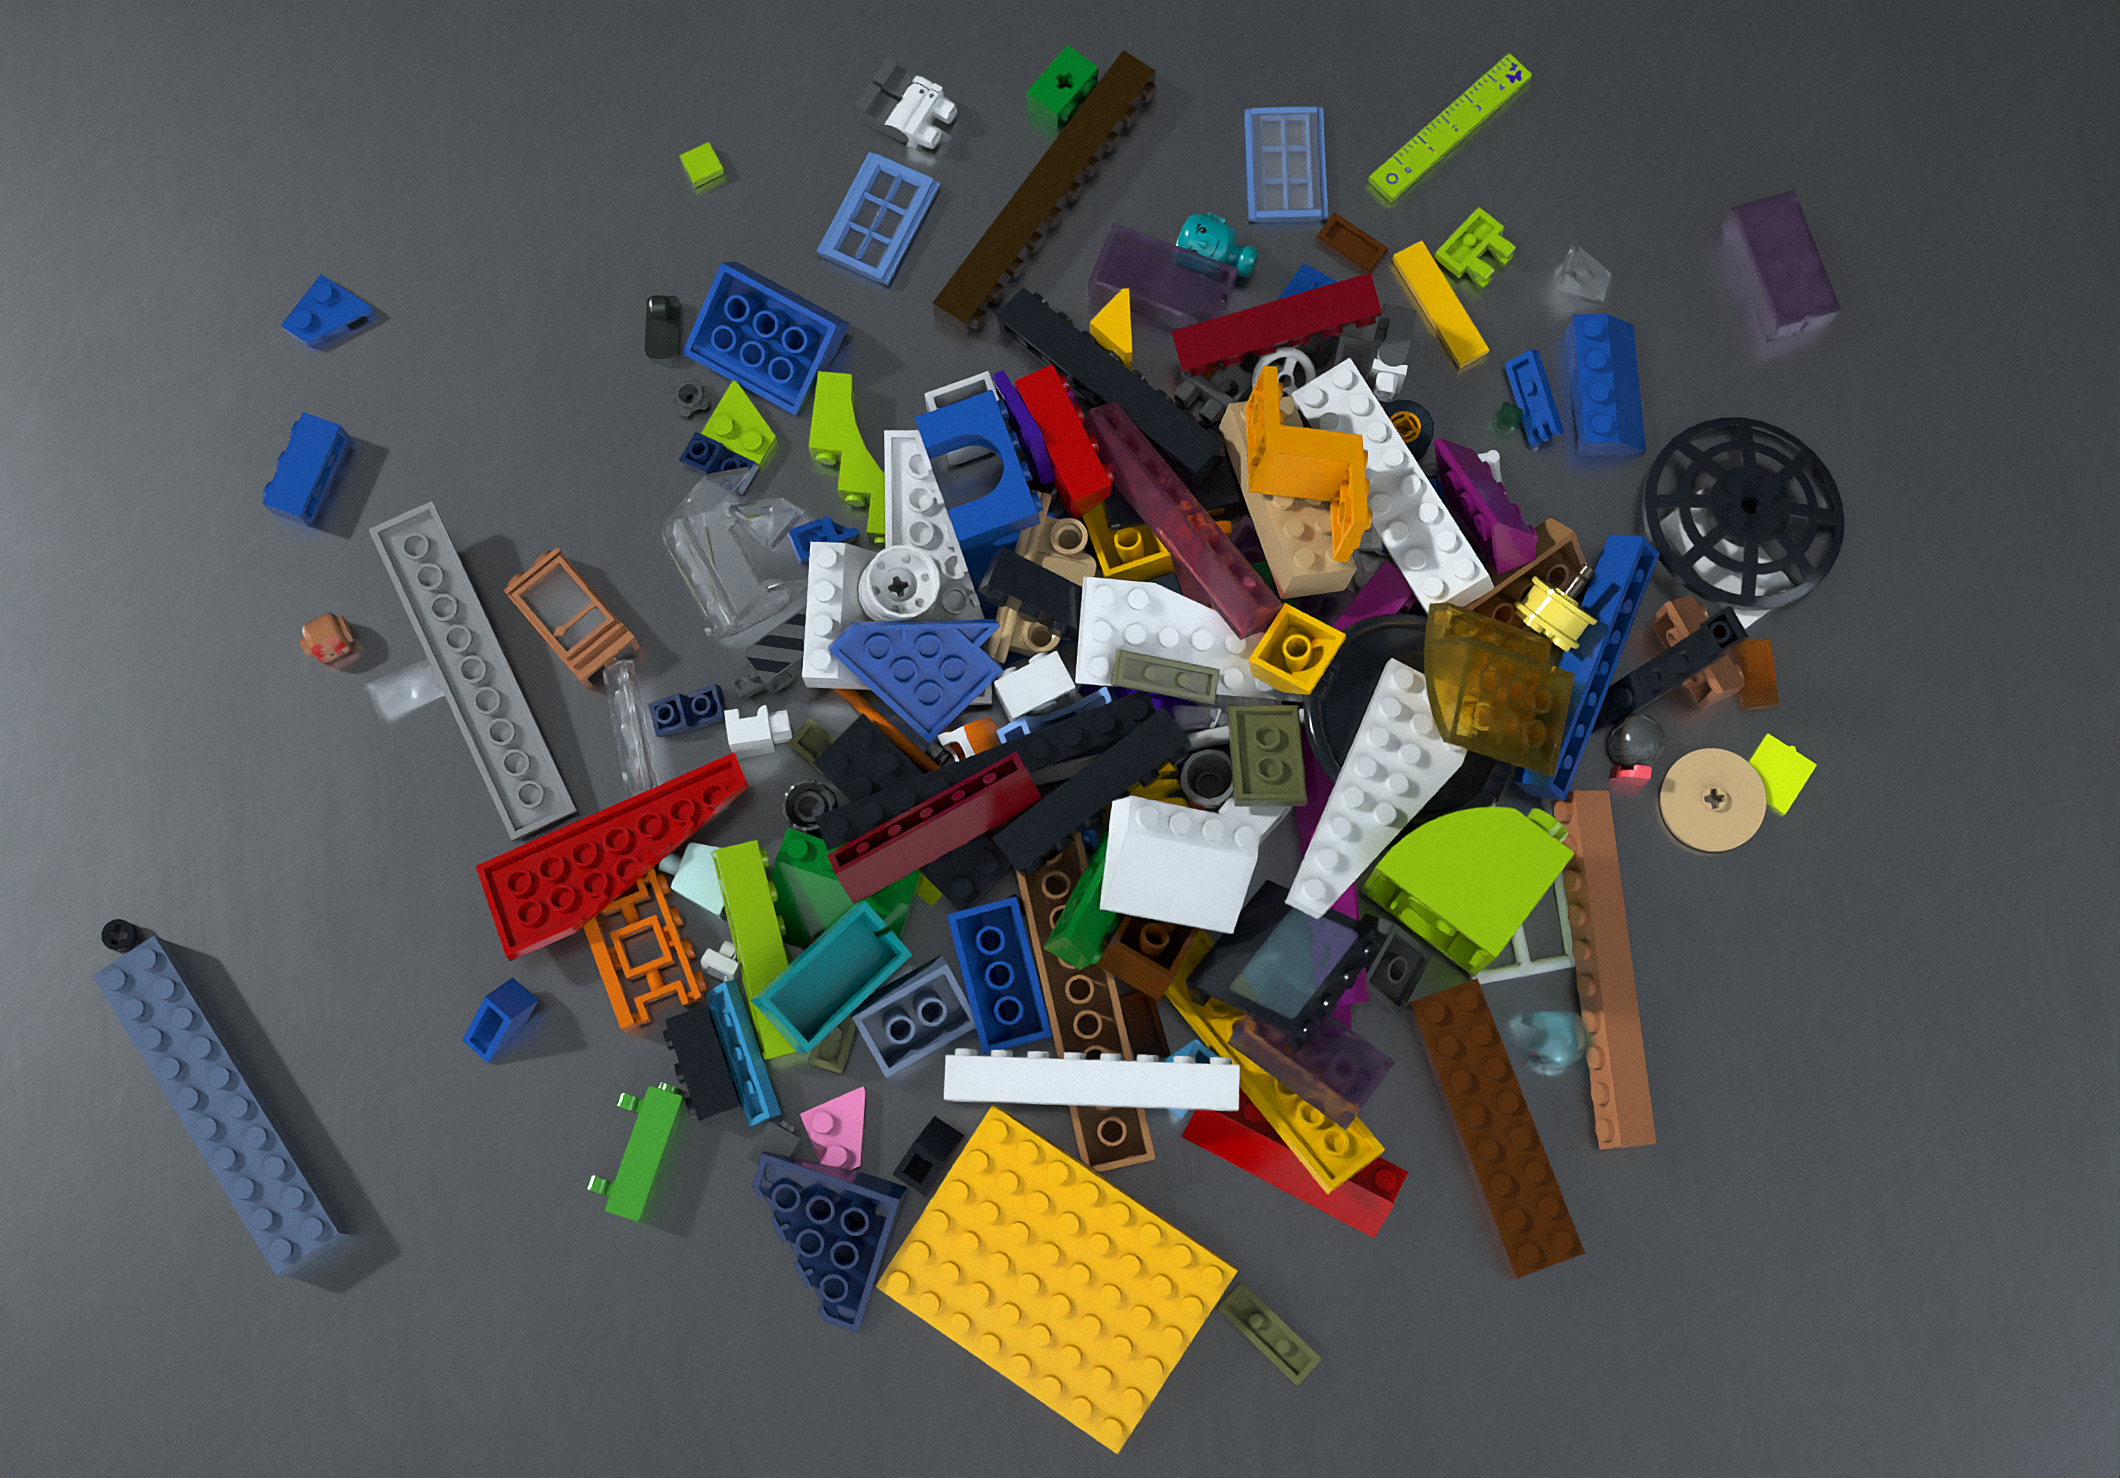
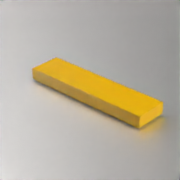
[1392,240,1489,369]

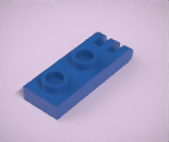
[1504,349,1563,447]

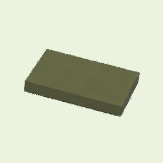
[1227,705,1307,807]

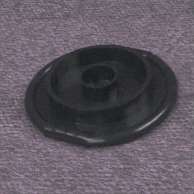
[1302,613,1523,829]

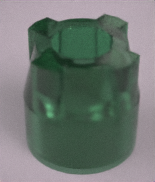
[1492,402,1523,436]

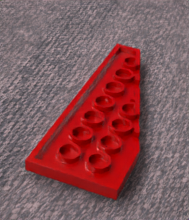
[475,752,749,961]

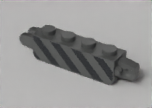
[729,605,807,700]

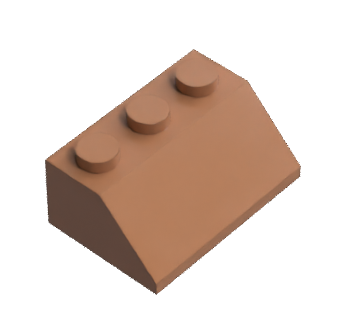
[1649,595,1745,711]

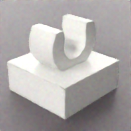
[701,940,740,983]

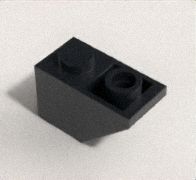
[892,1116,965,1196]

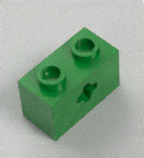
[1026,45,1099,129]

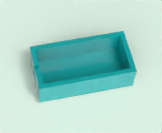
[751,901,913,1054]

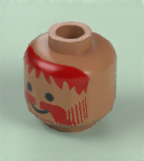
[299,613,355,663]

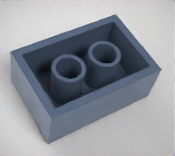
[850,955,976,1078]

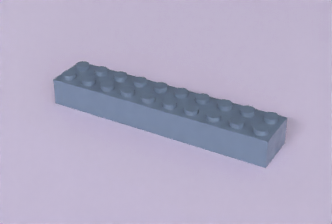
[93,935,351,1277]

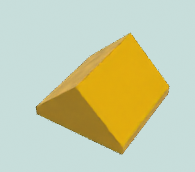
[1090,288,1132,371]

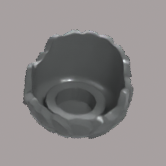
[1607,714,1666,768]
[782,779,838,835]

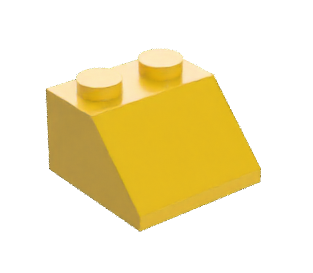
[1248,603,1346,695]

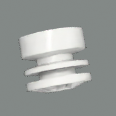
[858,544,940,621]

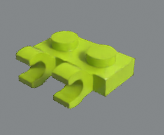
[1434,207,1516,289]

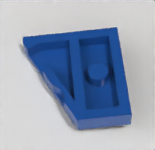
[280,274,375,348]

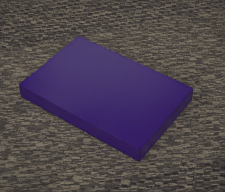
[992,370,1055,485]

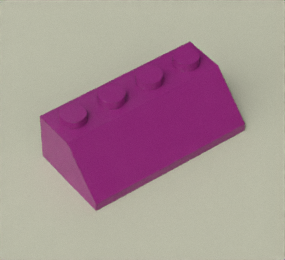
[1434,438,1538,575]

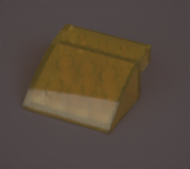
[1424,602,1575,777]

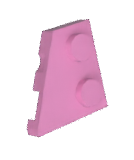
[800,1086,866,1171]

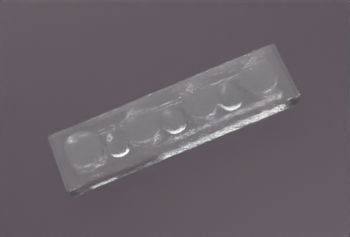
[602,659,658,799]

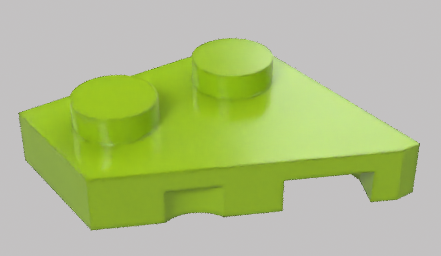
[701,380,777,469]

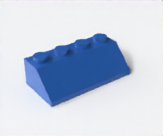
[1566,313,1646,457]
[947,897,1053,1055]

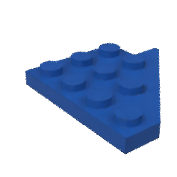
[828,619,1004,743]

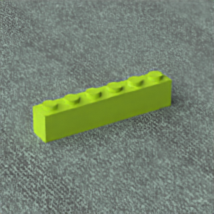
[711,840,797,1060]

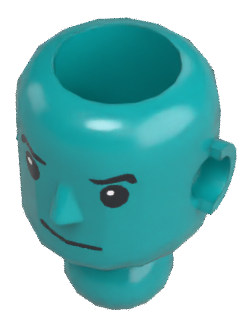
[1174,212,1259,277]

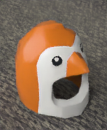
[938,717,1001,762]

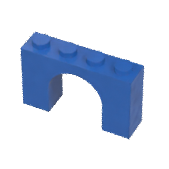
[914,390,1043,552]

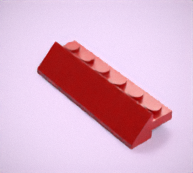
[1181,1086,1409,1238]

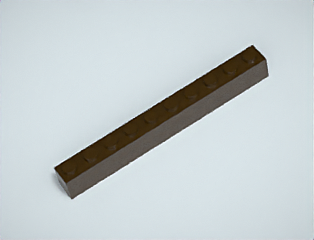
[933,50,1157,337]

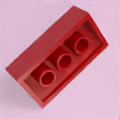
[1015,364,1114,520]

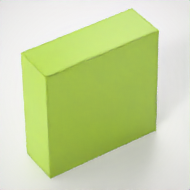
[680,142,725,188]

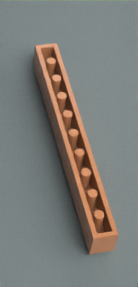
[1554,790,1657,1150]

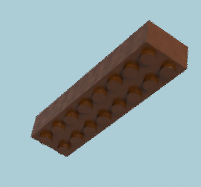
[1405,978,1585,1279]

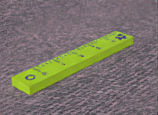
[1368,53,1532,203]

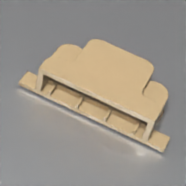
[986,490,1102,665]

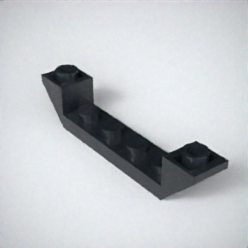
[1590,606,1749,736]

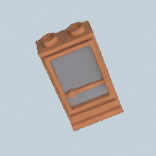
[503,547,640,689]

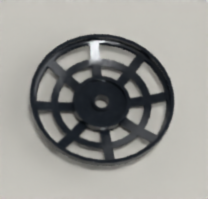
[1642,417,1845,611]

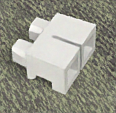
[724,705,793,759]

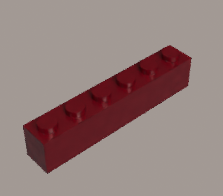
[1171,272,1382,377]
[827,752,1043,904]

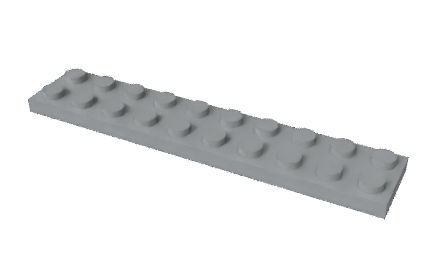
[368,501,578,842]

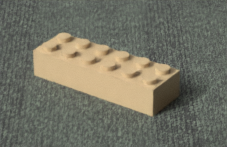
[1219,396,1357,599]

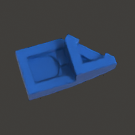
[787,516,860,565]

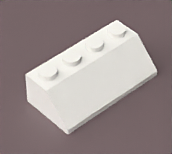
[802,542,878,690]

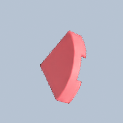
[1609,764,1652,786]

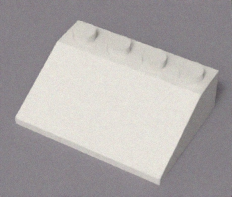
[1100,796,1261,934]

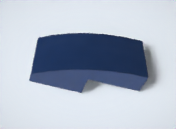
[679,432,759,495]
[648,684,727,737]

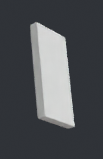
[1659,485,1795,629]

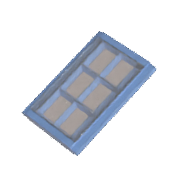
[1244,107,1328,223]
[816,152,940,286]

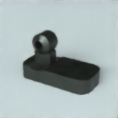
[645,295,682,364]

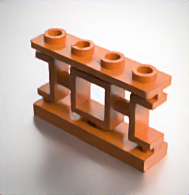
[583,867,708,1033]

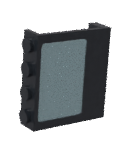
[1185,879,1378,1054]

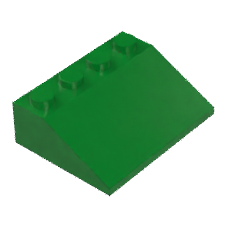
[770,828,923,978]

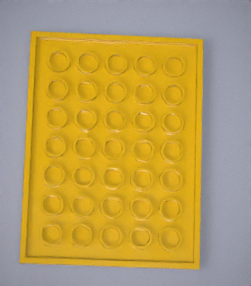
[875,1103,1239,1454]

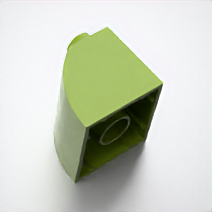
[1360,807,1575,977]

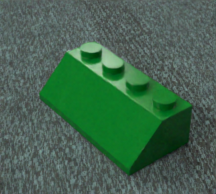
[1043,826,1121,970]

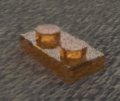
[1734,638,1779,710]

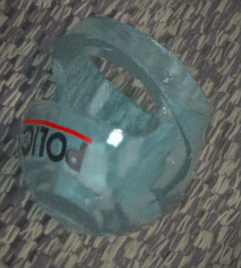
[1521,1011,1588,1070]

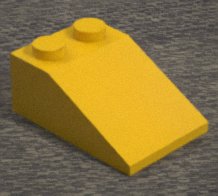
[1082,502,1175,582]

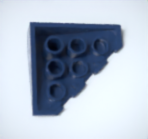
[752,1151,907,1333]

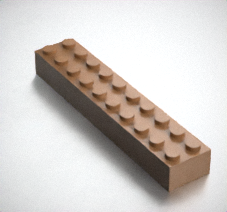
[1006,822,1156,1173]

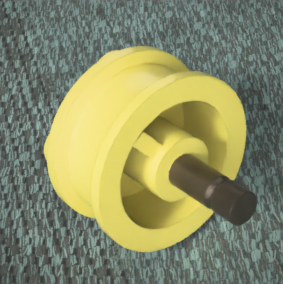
[1514,563,1598,652]

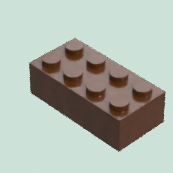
[1096,914,1201,1001]

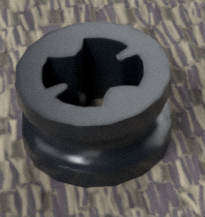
[101,919,139,953]

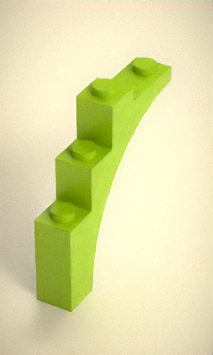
[808,371,958,548]

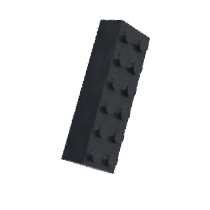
[813,713,1013,911]

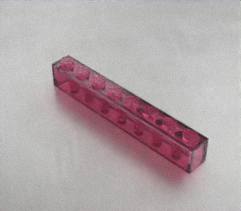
[1082,401,1283,640]

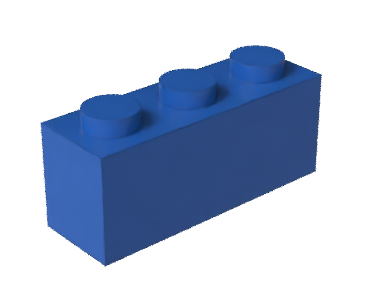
[262,412,350,527]

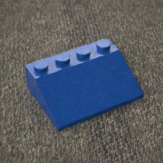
[682,261,850,416]

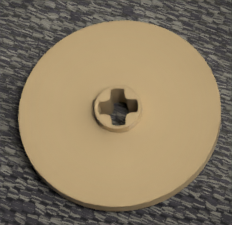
[1660,748,1767,852]

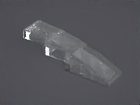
[1172,694,1282,730]

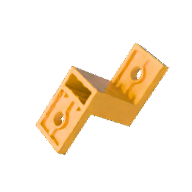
[1245,365,1372,562]

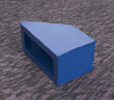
[462,977,539,1063]

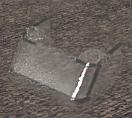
[662,467,808,639]

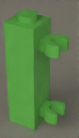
[587,1082,686,1223]

